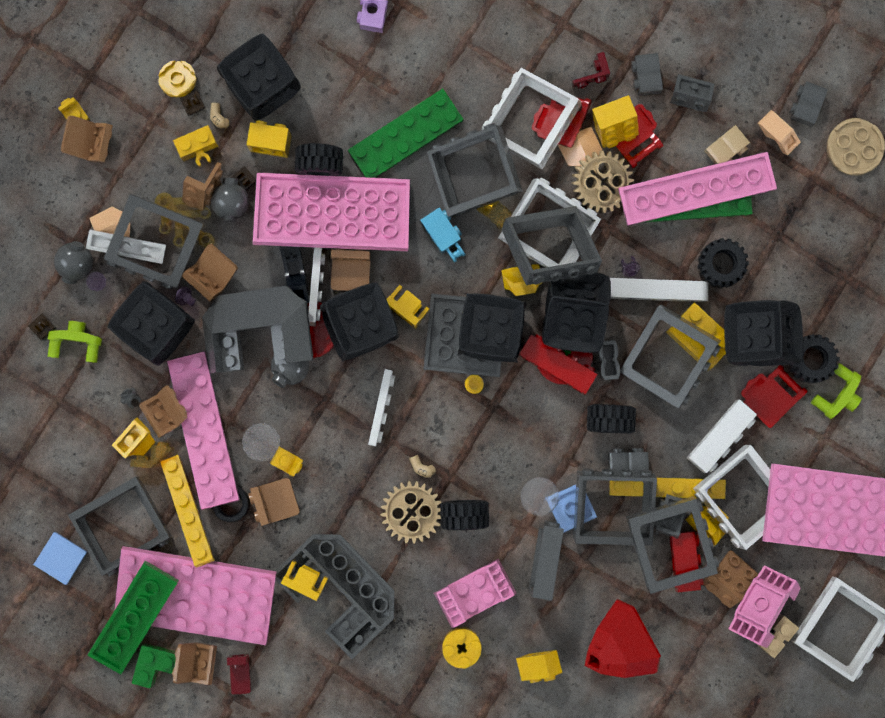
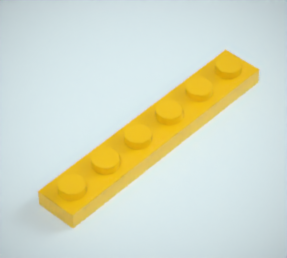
[161,455,215,568]
[609,478,726,499]

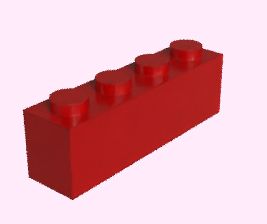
[519,334,598,395]

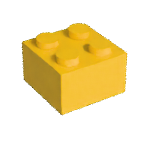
[247,121,292,158]

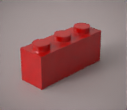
[669,531,703,592]

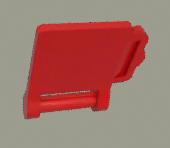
[532,97,592,148]
[615,104,663,168]
[741,365,808,428]

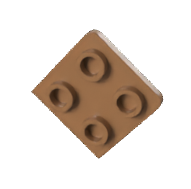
[61,116,113,162]
[182,162,223,211]
[182,244,238,301]
[331,248,371,291]
[139,385,187,438]
[248,478,300,526]
[703,551,758,608]
[172,642,217,685]

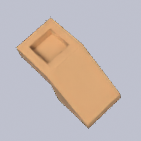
[758,110,801,155]

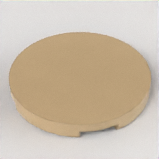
[827,118,885,176]

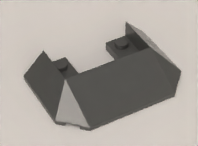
[202,285,313,374]
[275,534,395,659]

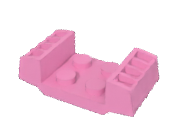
[434,559,516,628]
[729,565,800,648]

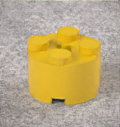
[442,627,481,669]

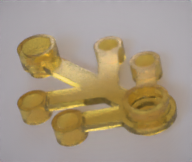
[155,193,215,248]

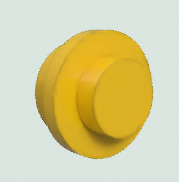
[465,375,484,394]

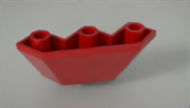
[584,599,661,678]

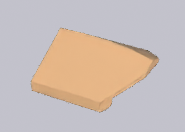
[558,127,602,167]
[89,207,131,237]

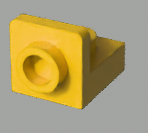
[58,97,90,121]
[270,446,303,477]

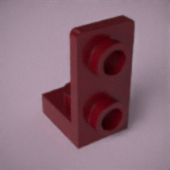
[572,52,610,89]
[227,654,251,694]

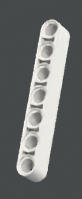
[610,278,709,302]

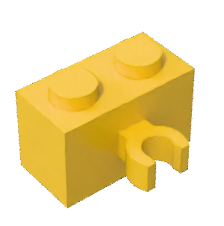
[173,125,219,167]
[516,650,562,683]

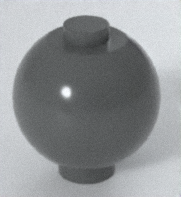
[211,178,249,222]
[54,241,93,284]
[271,356,309,388]

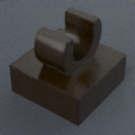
[180,90,206,116]
[230,166,256,191]
[28,313,56,340]

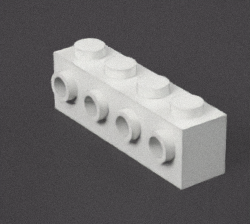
[687,399,757,473]

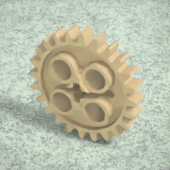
[572,151,634,213]
[380,481,441,544]

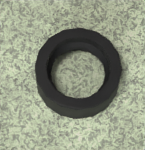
[212,487,250,522]

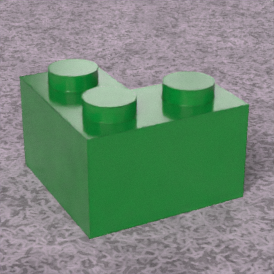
[131,643,176,688]

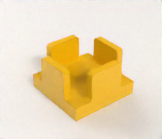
[387,285,430,329]
[281,560,328,601]

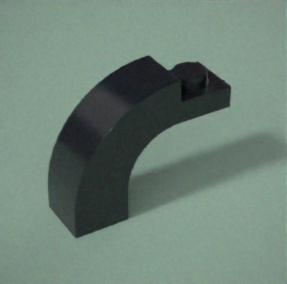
[279,246,309,303]

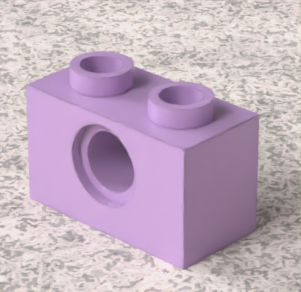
[357,0,388,33]

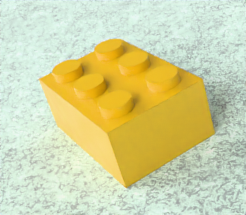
[592,95,639,148]
[666,302,726,371]

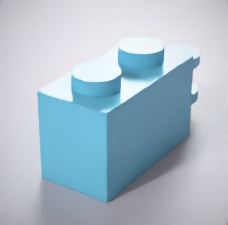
[420,207,465,263]

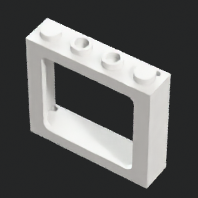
[482,68,582,169]
[498,178,601,268]
[693,445,770,550]
[791,576,885,682]

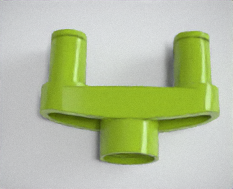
[47,321,102,363]
[811,363,862,419]

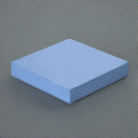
[546,484,597,533]
[33,532,88,585]

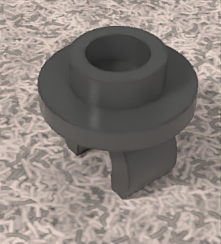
[120,388,142,409]

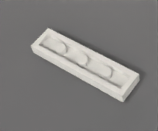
[86,229,166,264]
[308,247,325,326]
[368,369,396,446]

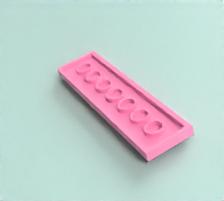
[618,152,777,226]
[167,352,240,510]

